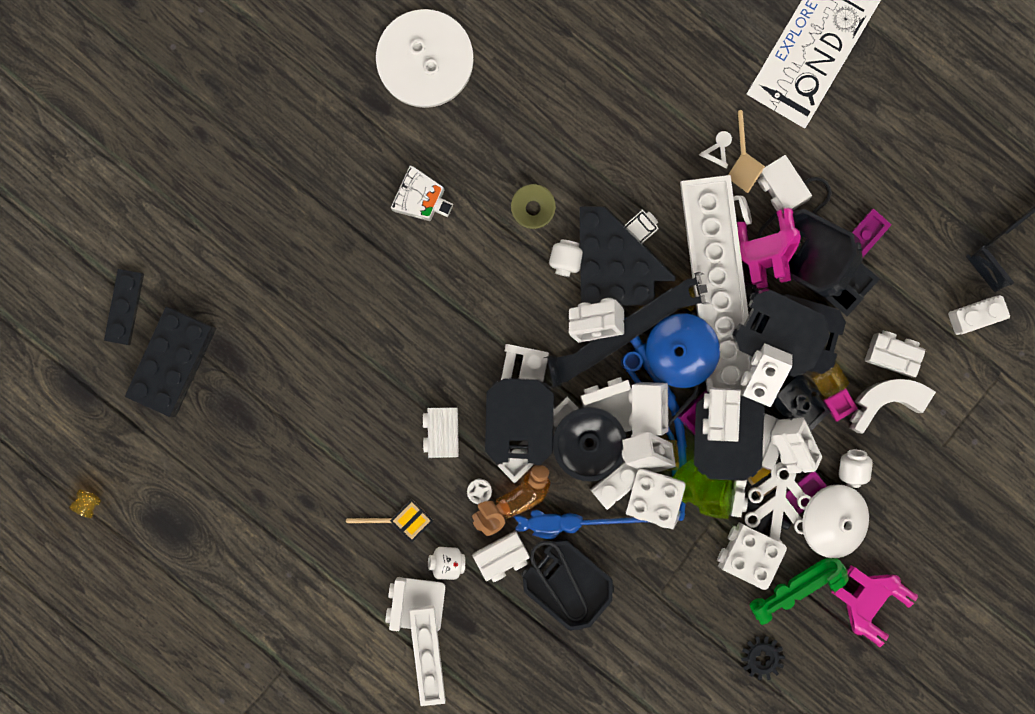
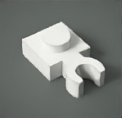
[728,480,748,517]

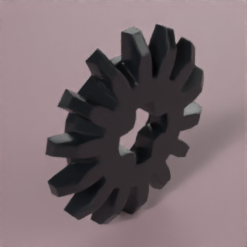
[741,636,785,680]

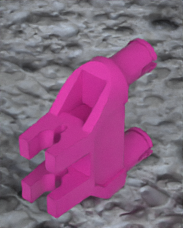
[737,208,801,289]
[831,565,918,647]

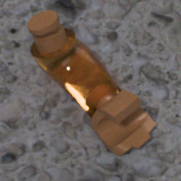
[472,465,550,536]

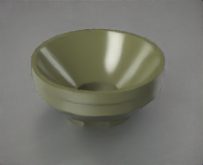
[511,184,556,229]

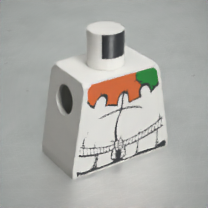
[391,166,453,221]

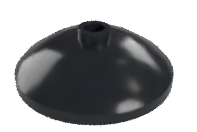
[553,407,627,481]

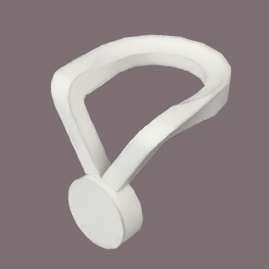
[699,131,732,169]
[733,196,752,225]

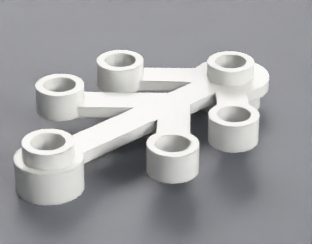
[745,462,811,544]

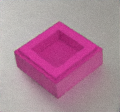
[823,388,858,421]

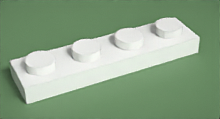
[498,397,579,483]
[409,605,446,706]

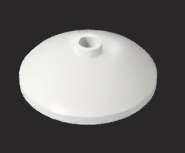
[802,484,869,558]

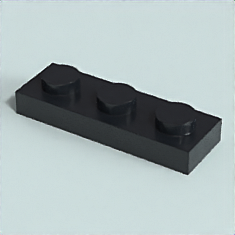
[104,269,144,345]

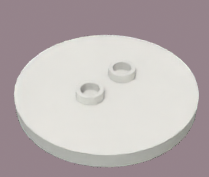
[376,9,473,108]

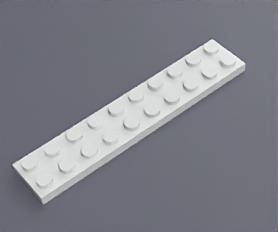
[680,175,753,395]

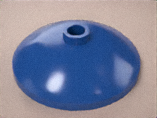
[646,314,720,388]

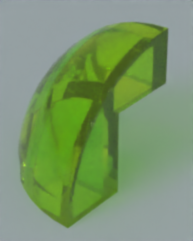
[672,458,732,519]

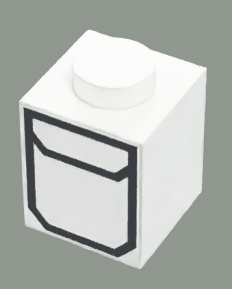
[625,210,659,243]

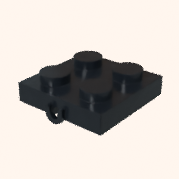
[773,375,831,432]

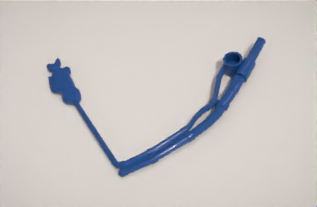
[513,317,688,539]

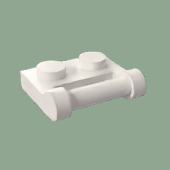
[501,344,549,382]

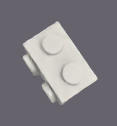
[580,377,632,432]
[626,469,686,529]
[717,523,787,590]
[386,577,445,631]

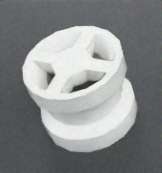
[467,479,492,504]

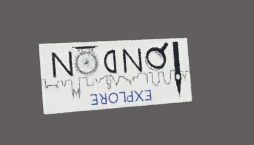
[747,0,881,128]

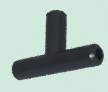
[747,499,791,534]

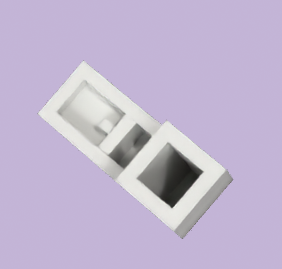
[850,379,936,434]

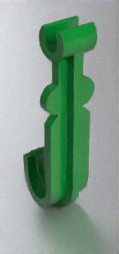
[749,558,849,625]

